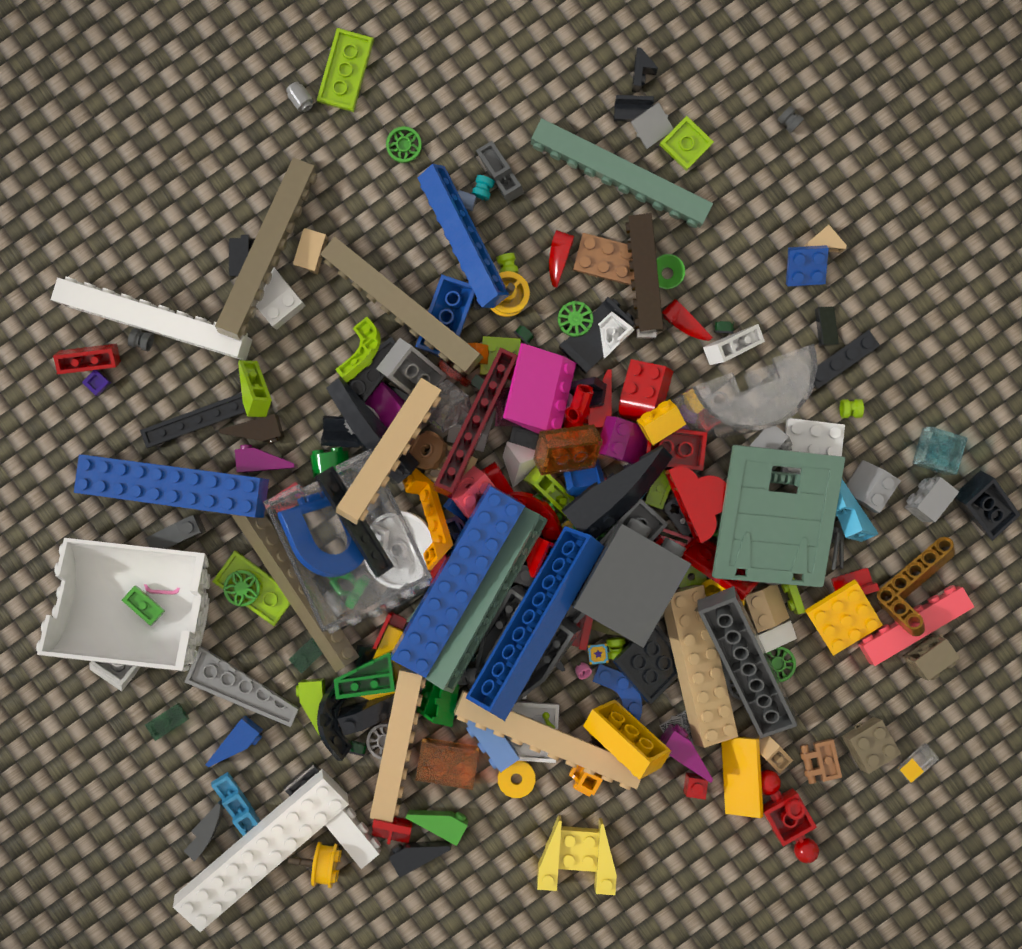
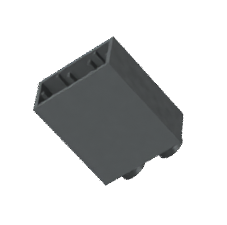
[571,517,691,648]

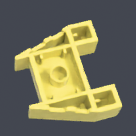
[537,815,617,895]

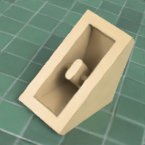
[804,225,847,253]

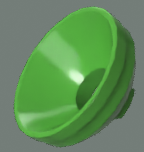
[657,254,685,289]

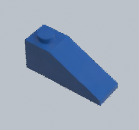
[205,715,263,767]

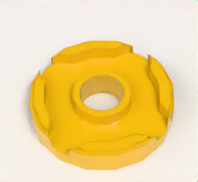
[498,761,535,798]

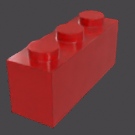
[53,343,121,375]

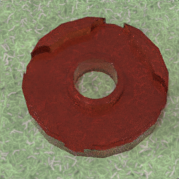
[437,359,472,388]

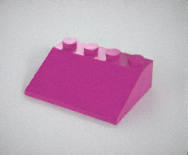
[503,343,576,436]

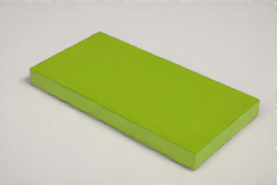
[317,28,374,112]
[212,550,291,626]

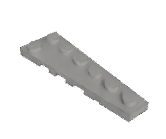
[185,646,299,727]

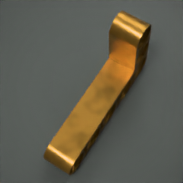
[877,537,955,636]

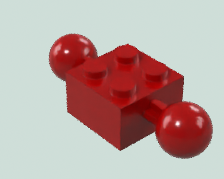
[761,770,819,863]

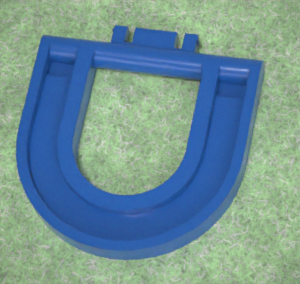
[278,491,364,577]

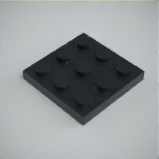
[612,624,678,704]

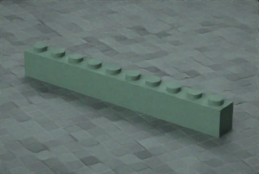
[531,118,713,228]
[426,507,548,693]

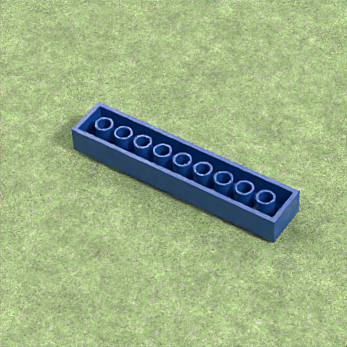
[74,454,269,518]
[391,484,525,678]
[466,526,605,721]

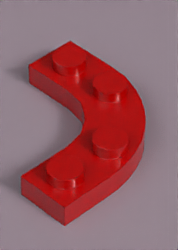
[507,492,563,541]

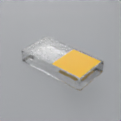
[896,743,939,784]

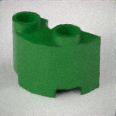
[310,447,351,478]

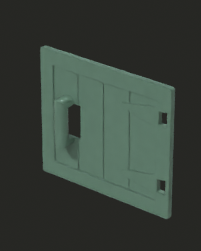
[712,445,845,587]

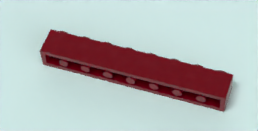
[434,347,518,499]

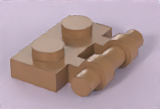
[800,738,842,784]

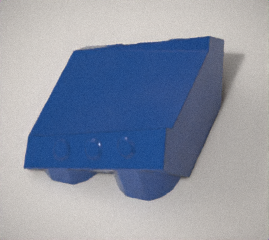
[562,458,605,497]

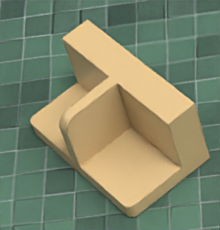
[293,228,329,275]

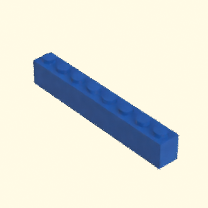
[418,164,509,308]

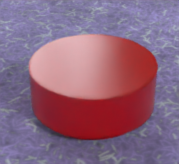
[785,798,806,820]

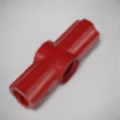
[562,384,594,441]

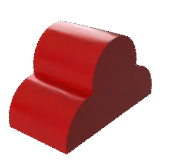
[664,467,726,543]

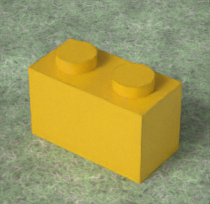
[636,399,686,445]

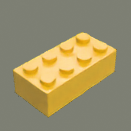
[583,699,671,780]

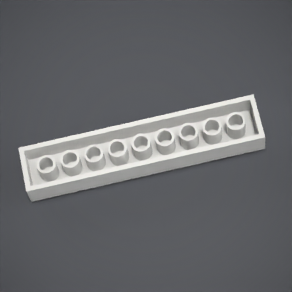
[50,276,252,360]
[173,769,349,932]

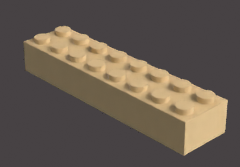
[664,585,738,748]

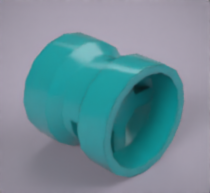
[471,175,495,200]

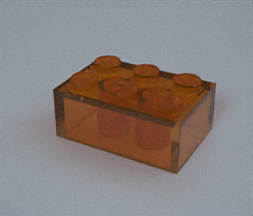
[533,424,603,475]
[415,737,480,790]

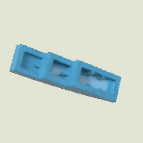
[211,772,260,836]

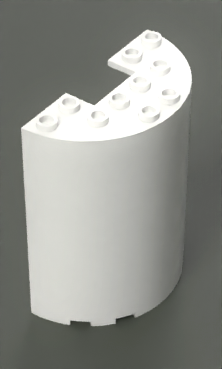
[36,538,210,672]

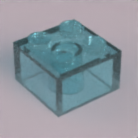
[912,426,968,475]

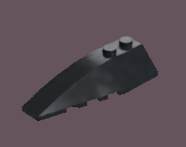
[326,376,419,484]
[562,445,673,539]

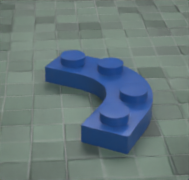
[592,664,642,721]

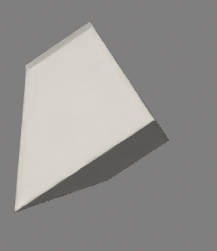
[598,312,634,359]
[503,441,544,487]

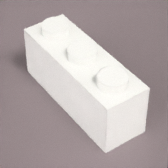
[325,807,381,869]

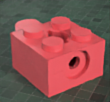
[452,466,495,519]

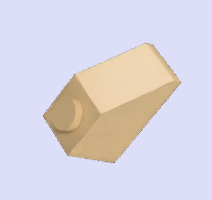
[757,736,793,774]

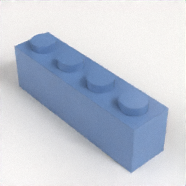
[456,704,520,773]

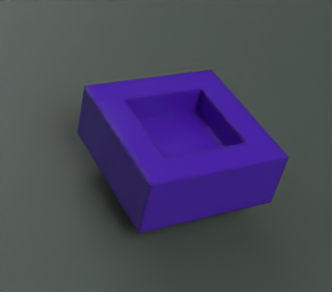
[82,370,111,396]

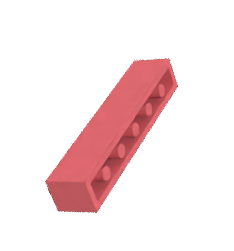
[858,585,974,666]

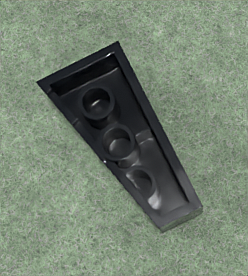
[332,337,396,402]

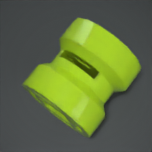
[496,253,519,273]
[839,399,864,418]
[606,637,626,659]

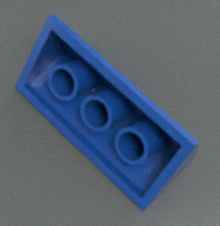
[415,274,475,357]

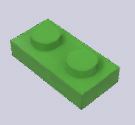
[121,586,165,626]

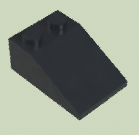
[954,470,1020,541]

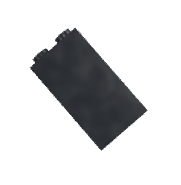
[559,297,635,375]

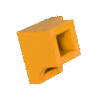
[569,765,603,797]

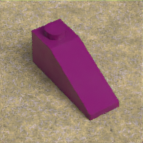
[235,445,298,473]

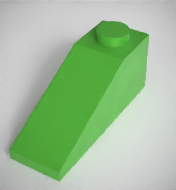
[406,810,468,846]

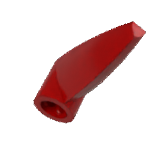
[549,230,575,288]
[662,299,713,341]
[481,462,514,493]

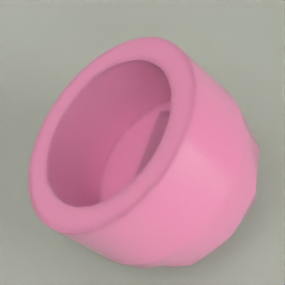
[575,662,592,680]

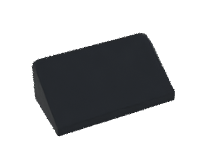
[815,306,839,347]

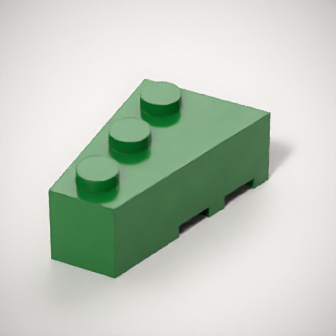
[334,650,396,699]
[416,679,459,727]

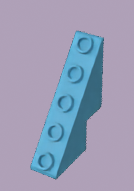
[836,479,879,542]

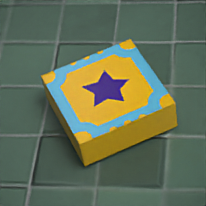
[587,643,609,665]

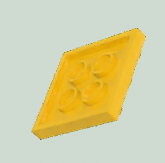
[805,579,883,656]

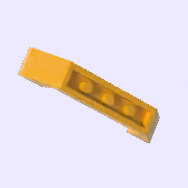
[402,468,453,570]

